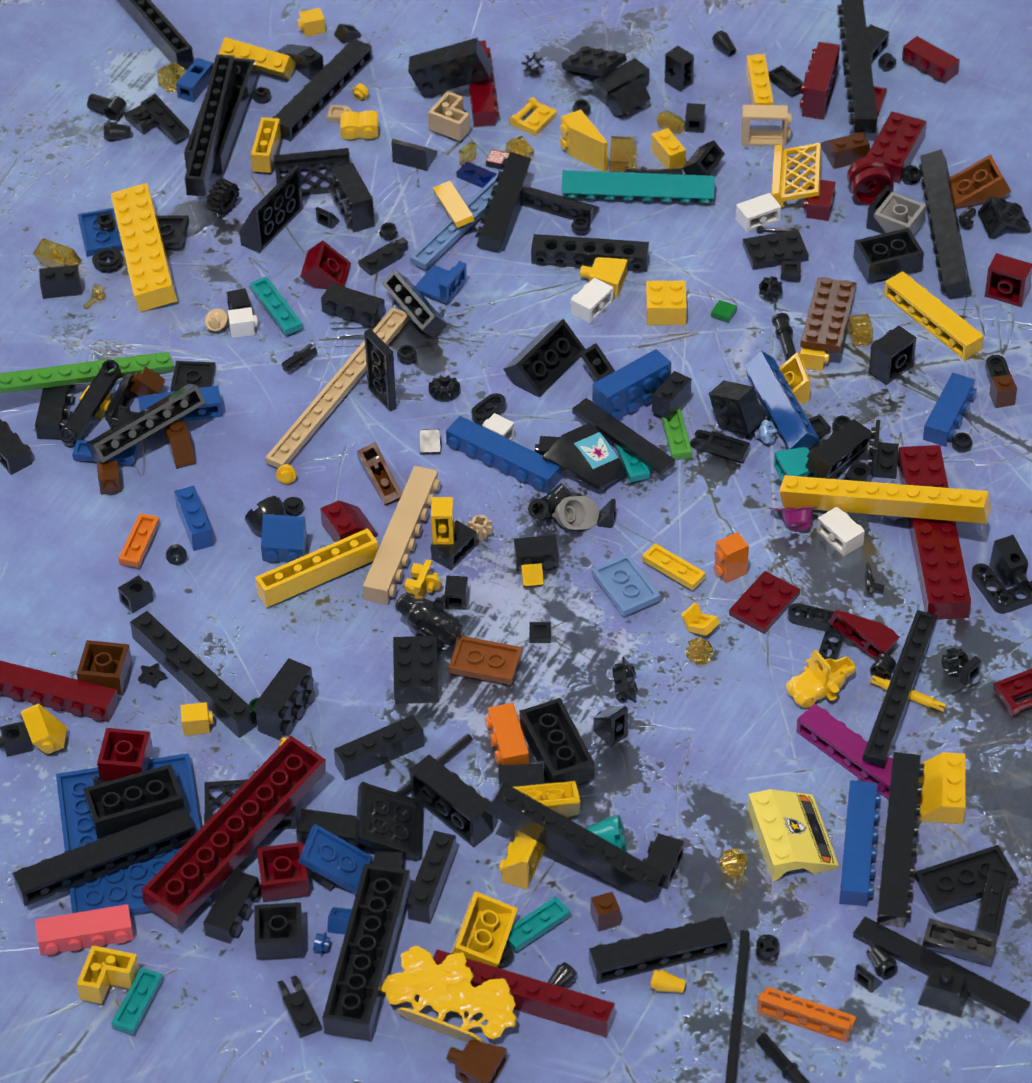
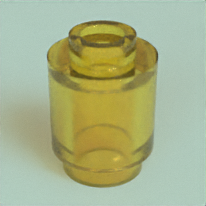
[656,110,685,134]

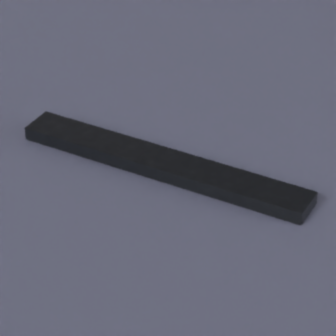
[853,916,1031,1023]
[725,930,750,1083]

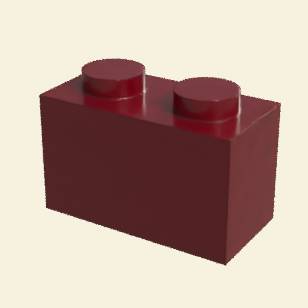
[803,180,836,221]

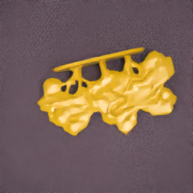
[381,946,516,1043]

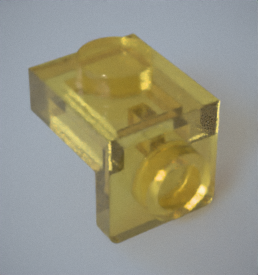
[505,136,534,158]

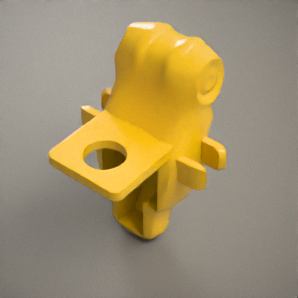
[786,650,856,708]

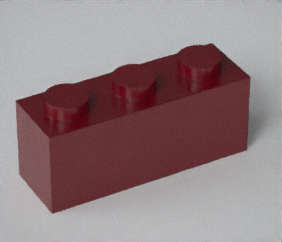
[902,36,960,84]

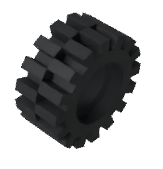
[206,178,239,216]

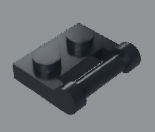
[124,106,171,134]

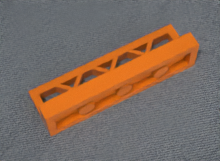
[757,986,857,1043]

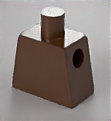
[446,1040,507,1083]

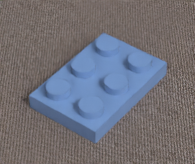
[592,554,661,617]

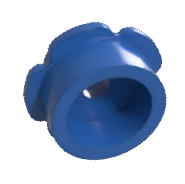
[313,932,331,955]

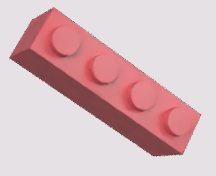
[35,904,134,956]

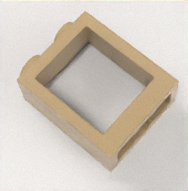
[741,105,791,146]

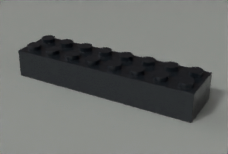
[184,58,257,173]
[322,864,411,1041]

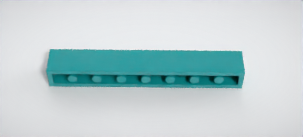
[562,170,715,203]

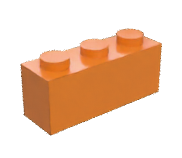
[485,703,529,765]

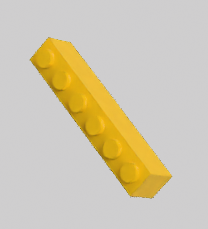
[884,271,984,360]
[255,528,378,608]

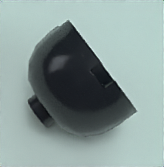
[245,496,287,535]

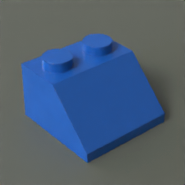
[261,514,308,563]

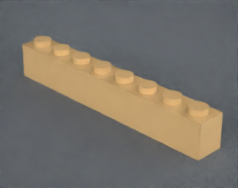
[363,466,441,605]

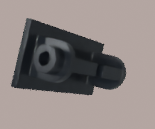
[612,657,638,703]

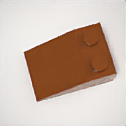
[950,154,1012,208]

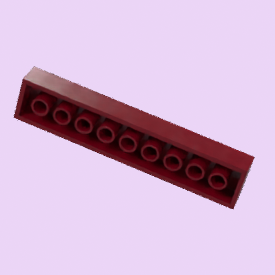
[897,445,971,620]
[142,735,326,929]

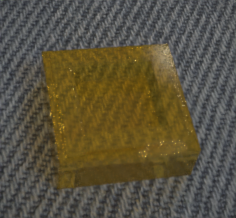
[459,141,477,168]

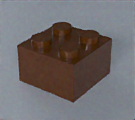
[77,640,132,694]

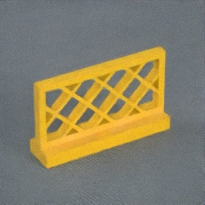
[772,143,822,207]

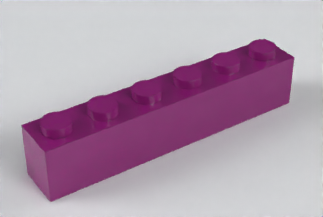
[796,704,893,800]

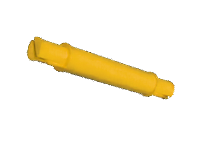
[870,675,947,712]

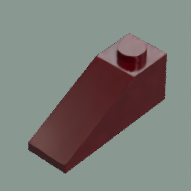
[829,610,900,660]

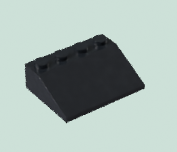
[239,165,303,253]

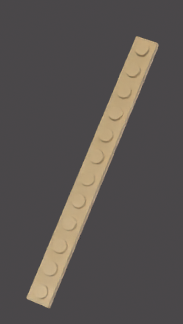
[265,307,410,468]

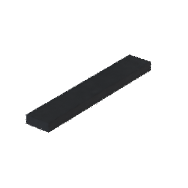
[572,398,675,475]

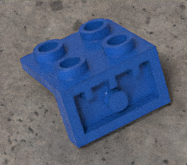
[415,261,467,304]

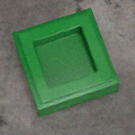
[711,300,737,323]

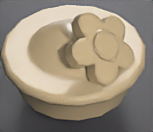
[205,308,228,331]

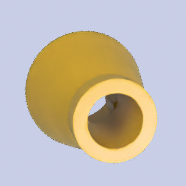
[650,968,686,994]

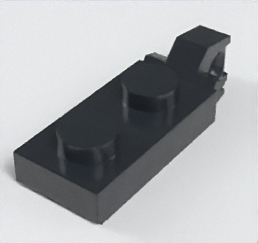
[358,237,408,276]

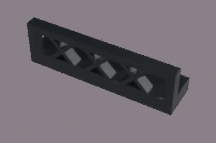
[520,186,599,225]

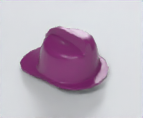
[769,507,817,531]

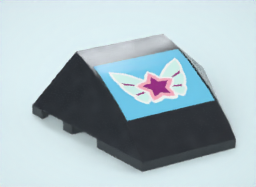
[542,423,627,489]

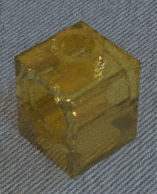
[157,61,186,93]
[848,314,874,346]

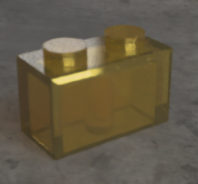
[609,136,637,172]
[33,238,82,268]

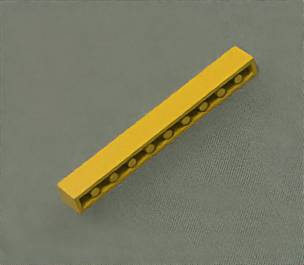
[779,475,992,524]

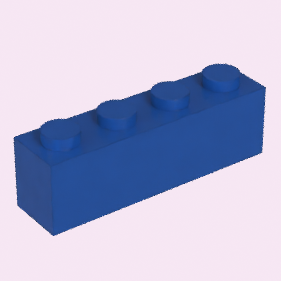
[923,372,977,447]
[138,385,223,422]

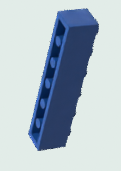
[744,351,819,450]
[446,416,562,494]
[839,780,881,907]

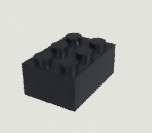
[330,163,375,233]
[853,228,924,283]
[393,636,439,704]
[255,658,315,740]

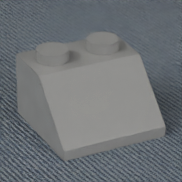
[874,192,926,235]

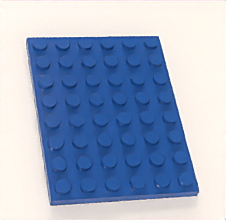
[56,753,212,915]

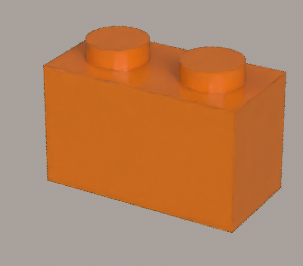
[714,532,749,583]

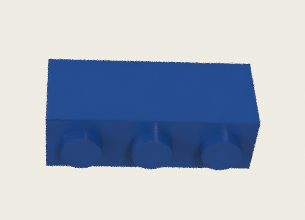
[174,486,214,551]

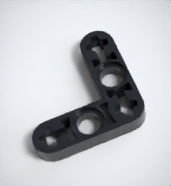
[971,563,1032,614]
[788,603,845,660]

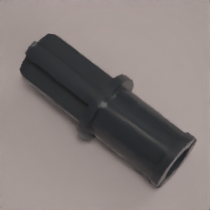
[281,344,317,372]

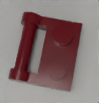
[993,669,1032,716]

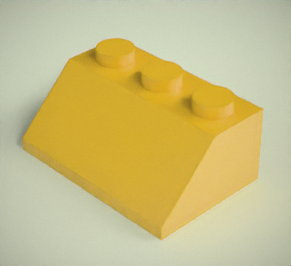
[918,752,966,824]
[514,781,580,818]
[499,829,547,890]
[451,891,518,967]

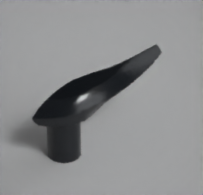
[865,562,885,593]

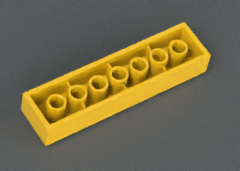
[111,183,178,312]

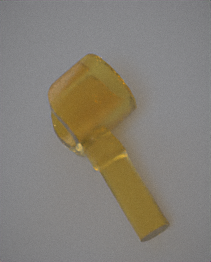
[83,285,105,310]

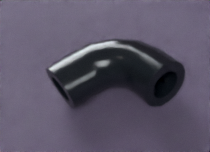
[528,483,573,520]

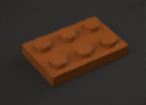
[448,636,522,685]

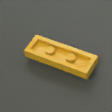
[642,543,706,591]

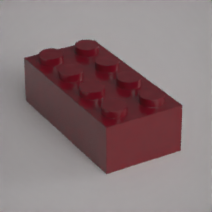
[799,41,840,120]
[866,111,927,184]

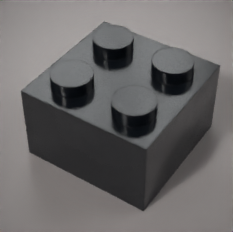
[869,325,917,385]
[708,380,764,434]
[254,902,303,959]

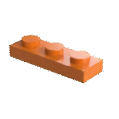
[118,513,160,568]

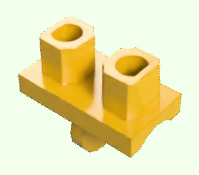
[404,559,442,598]

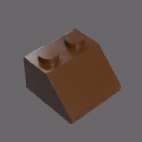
[821,132,870,169]

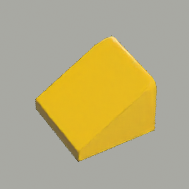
[521,563,544,586]

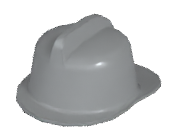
[552,496,599,530]

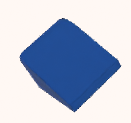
[327,907,352,934]

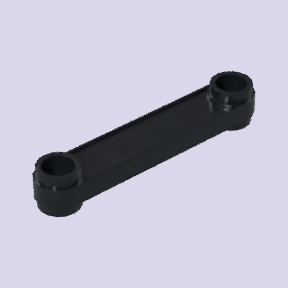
[60,359,121,447]

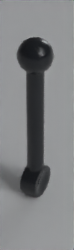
[756,226,796,234]

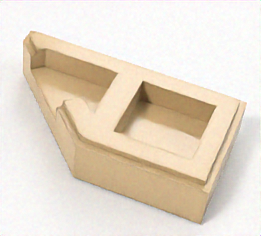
[327,105,352,123]

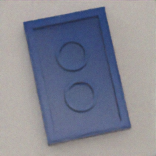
[78,208,124,257]
[298,824,373,895]

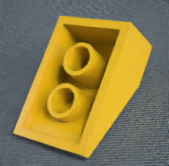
[559,110,608,172]

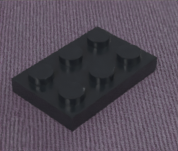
[562,46,627,77]
[742,230,809,270]

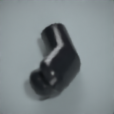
[958,206,976,229]

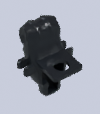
[395,594,463,650]

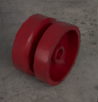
[847,156,894,205]

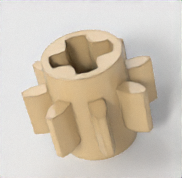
[467,515,493,541]

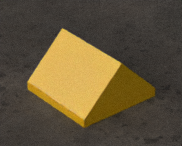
[779,352,811,403]

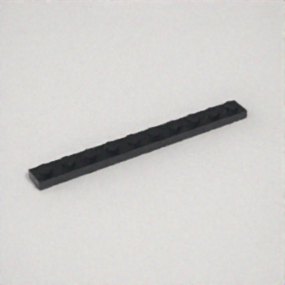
[862,610,938,767]

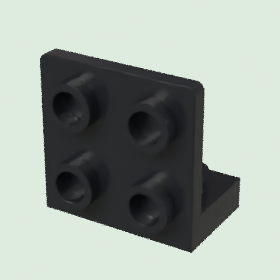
[978,196,1031,239]
[868,420,899,479]

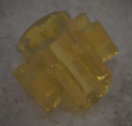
[686,637,713,665]
[719,848,748,877]

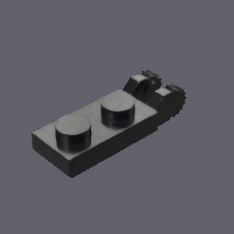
[690,429,750,462]
[277,975,322,1038]

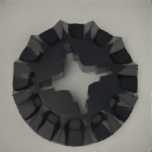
[92,248,124,272]
[428,375,460,401]

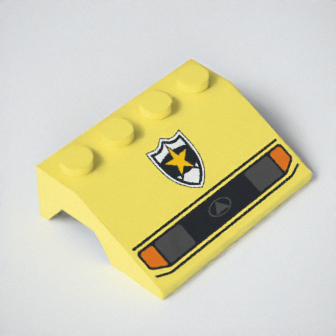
[748,789,839,882]

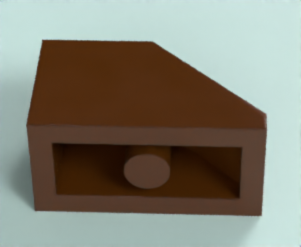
[165,419,196,469]

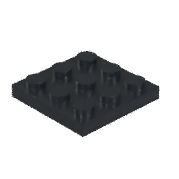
[355,782,423,861]

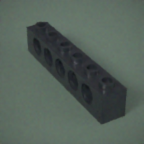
[531,234,649,272]

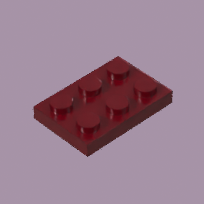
[729,571,800,634]

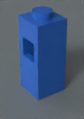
[176,58,214,103]

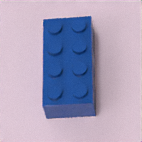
[592,349,671,420]

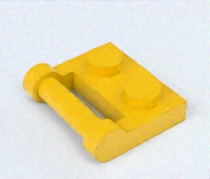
[509,97,557,136]

